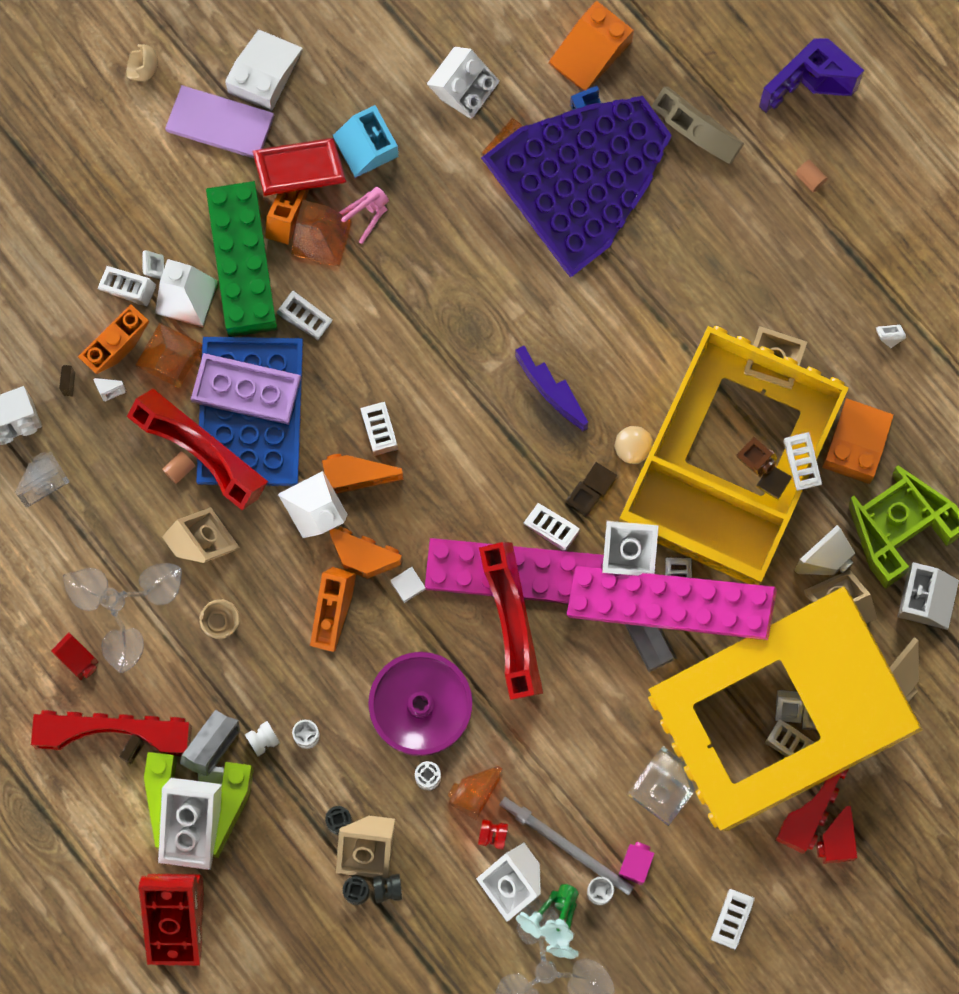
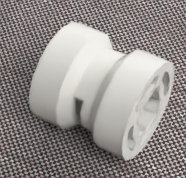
[292,720,320,749]
[245,721,280,756]
[415,761,441,791]
[587,877,614,905]

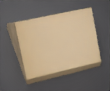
[744,326,807,389]

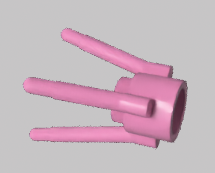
[338,187,389,244]

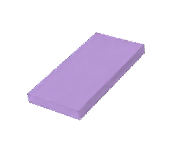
[165,85,274,158]
[191,353,301,425]

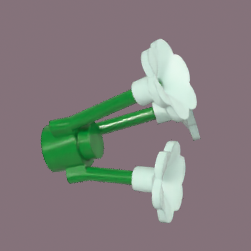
[516,884,579,959]

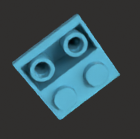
[333,105,399,178]

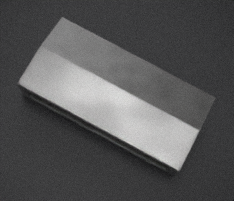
[625,624,677,672]
[180,710,240,776]

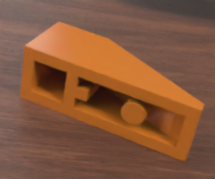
[265,189,309,244]
[322,454,404,494]
[310,567,356,652]

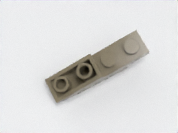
[651,86,744,164]

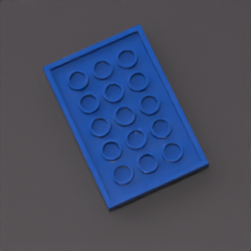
[196,337,303,486]

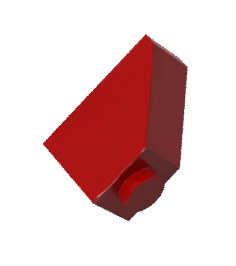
[51,632,98,681]
[816,806,857,864]

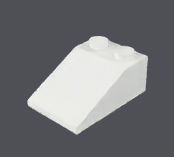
[225,30,303,111]
[158,778,222,869]

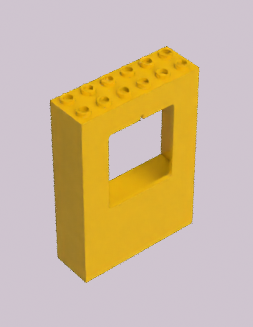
[619,326,849,585]
[648,587,923,831]

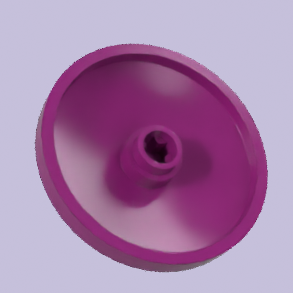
[368,652,472,756]

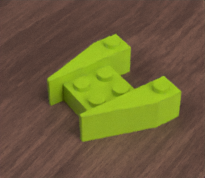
[848,465,959,589]
[144,752,254,858]

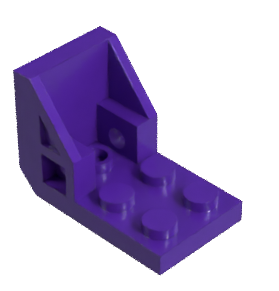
[759,38,864,113]

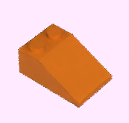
[549,1,634,91]
[822,398,894,484]

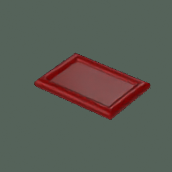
[252,138,347,196]

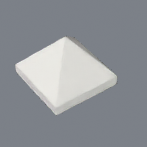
[142,250,164,279]
[876,325,906,348]

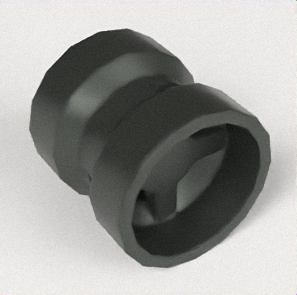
[325,806,352,835]
[373,874,402,903]
[342,876,370,905]

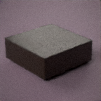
[59,365,75,397]
[582,462,617,498]
[756,467,792,500]
[565,481,601,518]
[119,734,144,765]

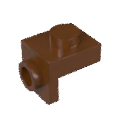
[736,437,777,478]

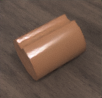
[795,159,828,192]
[162,451,196,484]

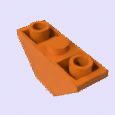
[78,304,149,374]
[329,527,403,579]

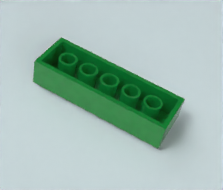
[206,181,278,337]

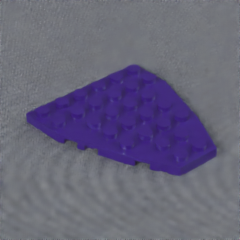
[481,96,672,277]

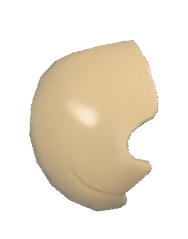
[126,44,158,82]
[614,426,654,464]
[199,599,239,639]

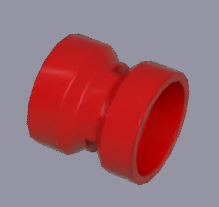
[478,819,508,850]

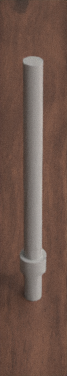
[499,797,634,895]

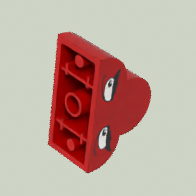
[138,874,204,966]

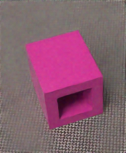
[618,842,655,885]

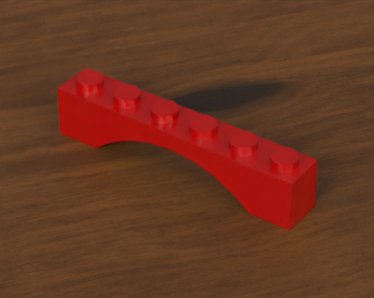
[127,389,268,510]
[479,542,544,700]
[31,710,192,757]
[775,769,849,854]

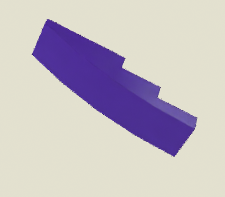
[515,345,588,431]

